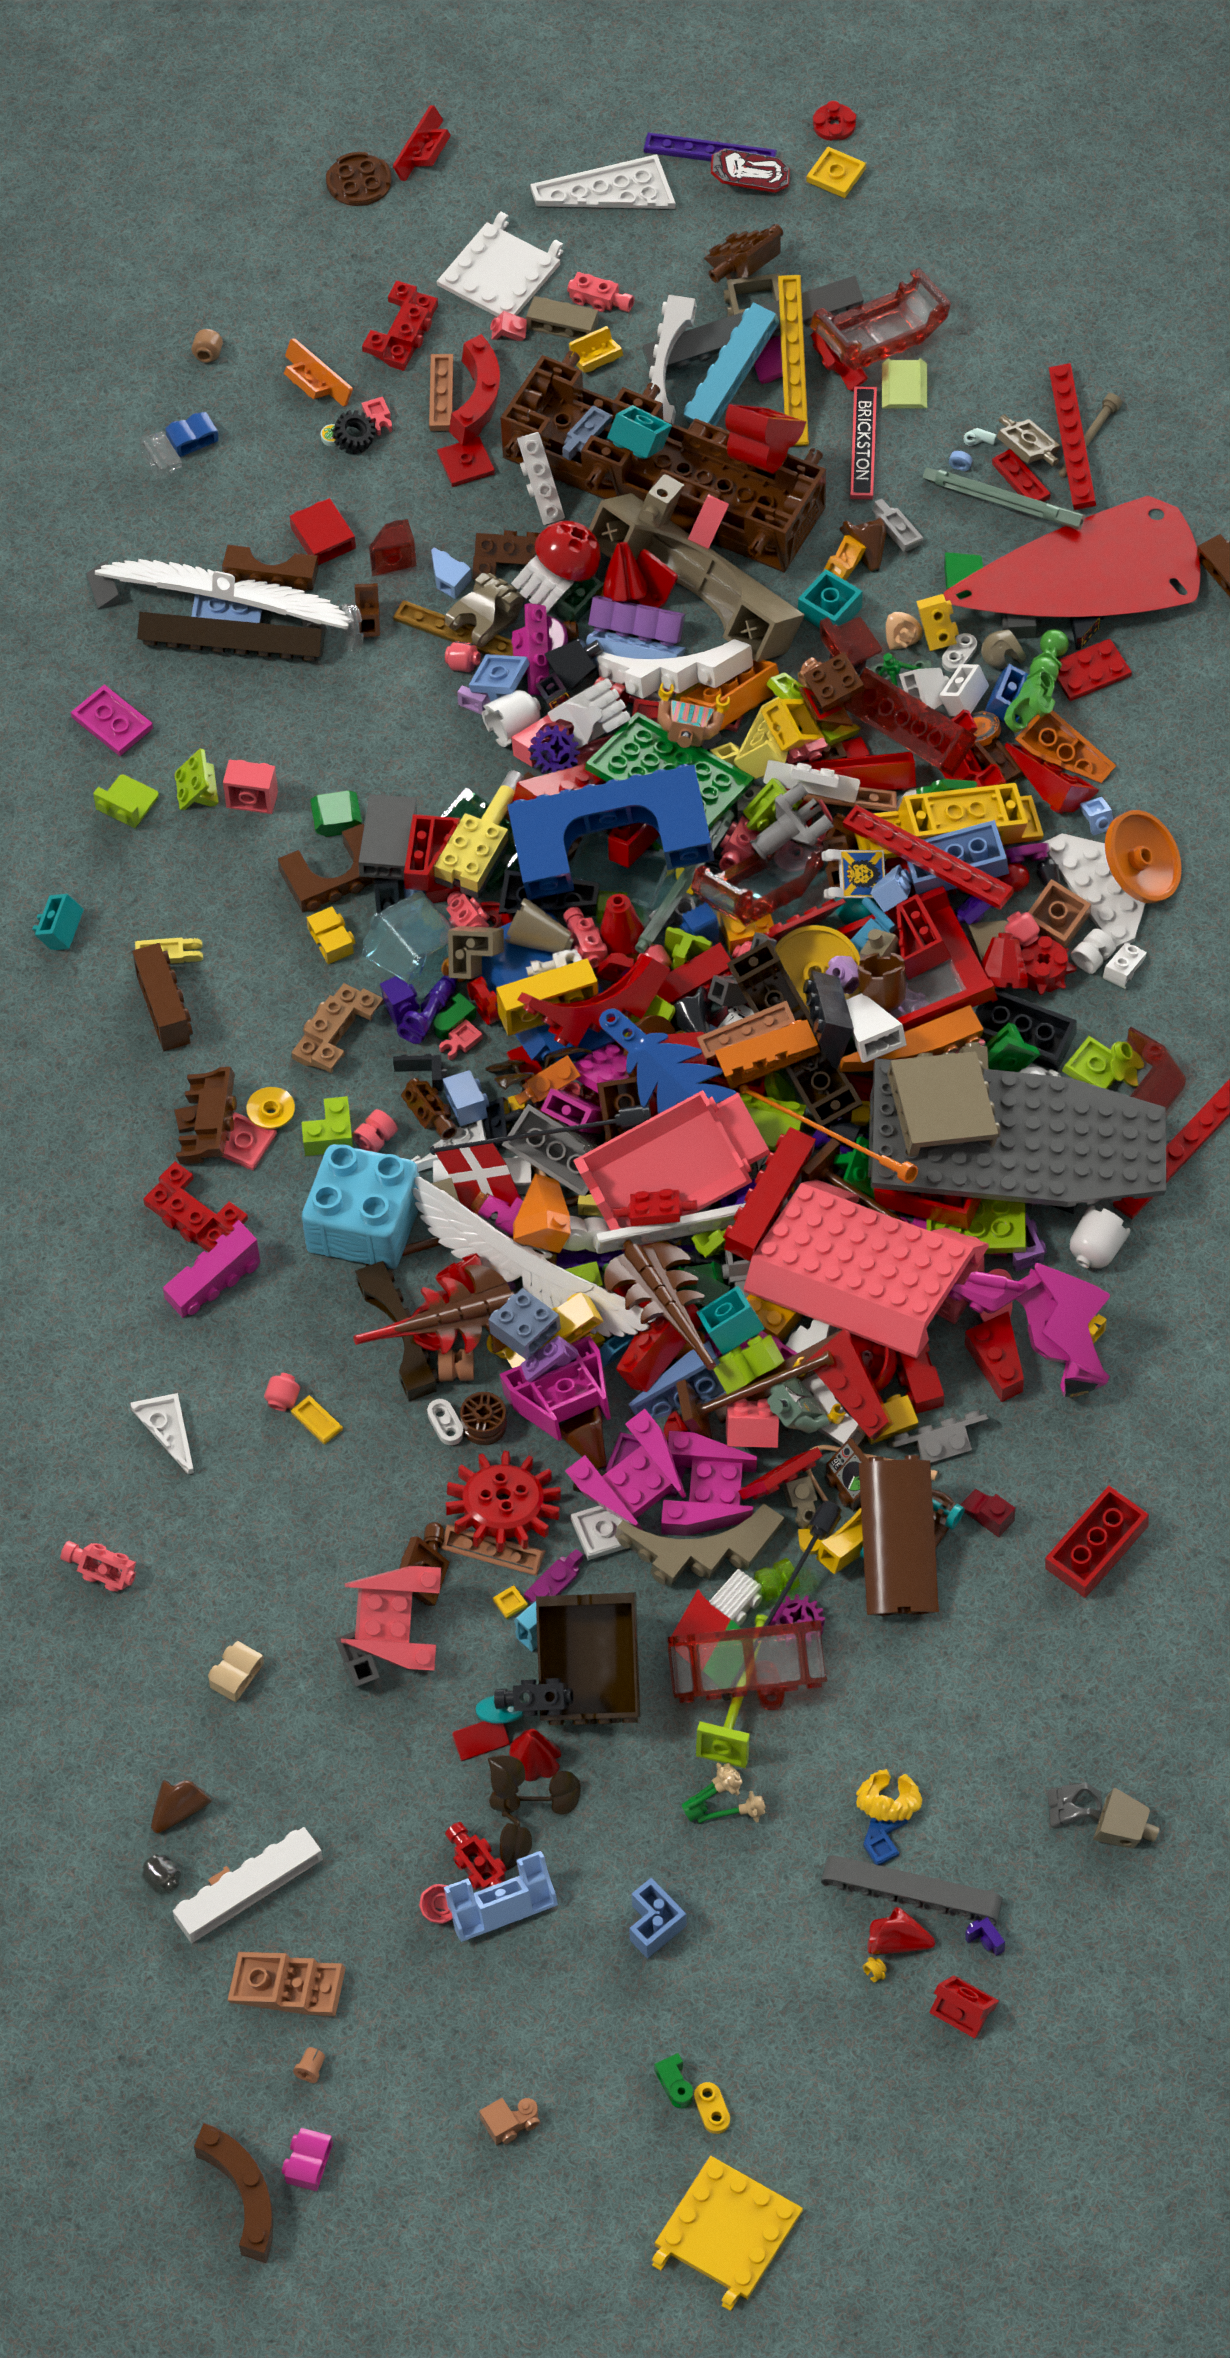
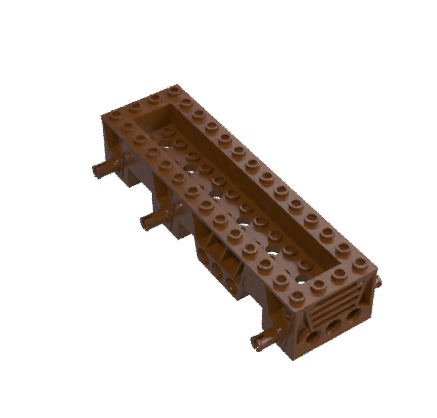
[500,351,826,573]

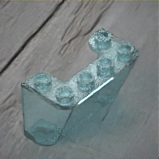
[570,830,676,913]
[362,891,454,983]

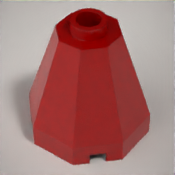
[981,933,1028,988]

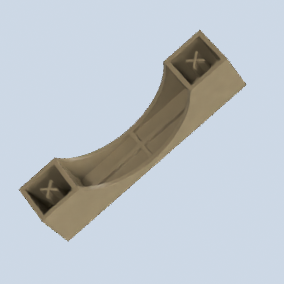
[589,493,804,662]

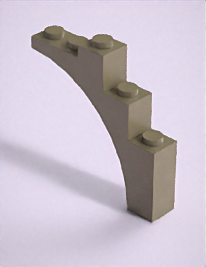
[615,1504,784,1588]

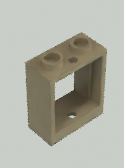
[723,273,780,317]

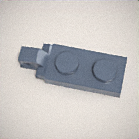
[562,405,612,460]

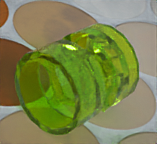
[753,1557,800,1602]

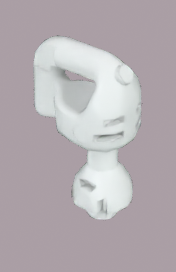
[526,949,582,977]

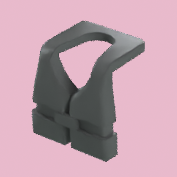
[1047,1783,1103,1829]

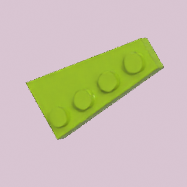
[766,672,861,746]

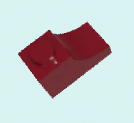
[960,1488,1016,1538]

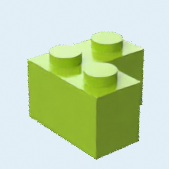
[301,1096,353,1156]
[713,1335,785,1394]

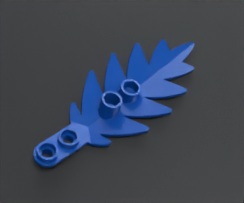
[599,1009,736,1114]

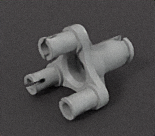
[750,782,834,860]

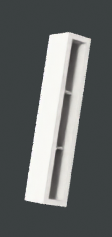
[173,1827,323,1944]

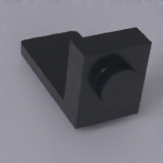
[393,1054,447,1091]

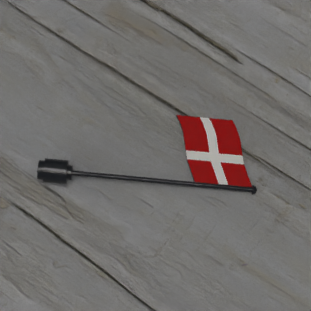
[430,1105,651,1215]

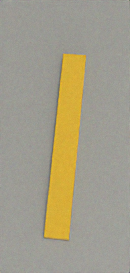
[778,275,809,446]

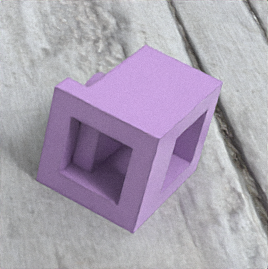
[825,956,859,994]

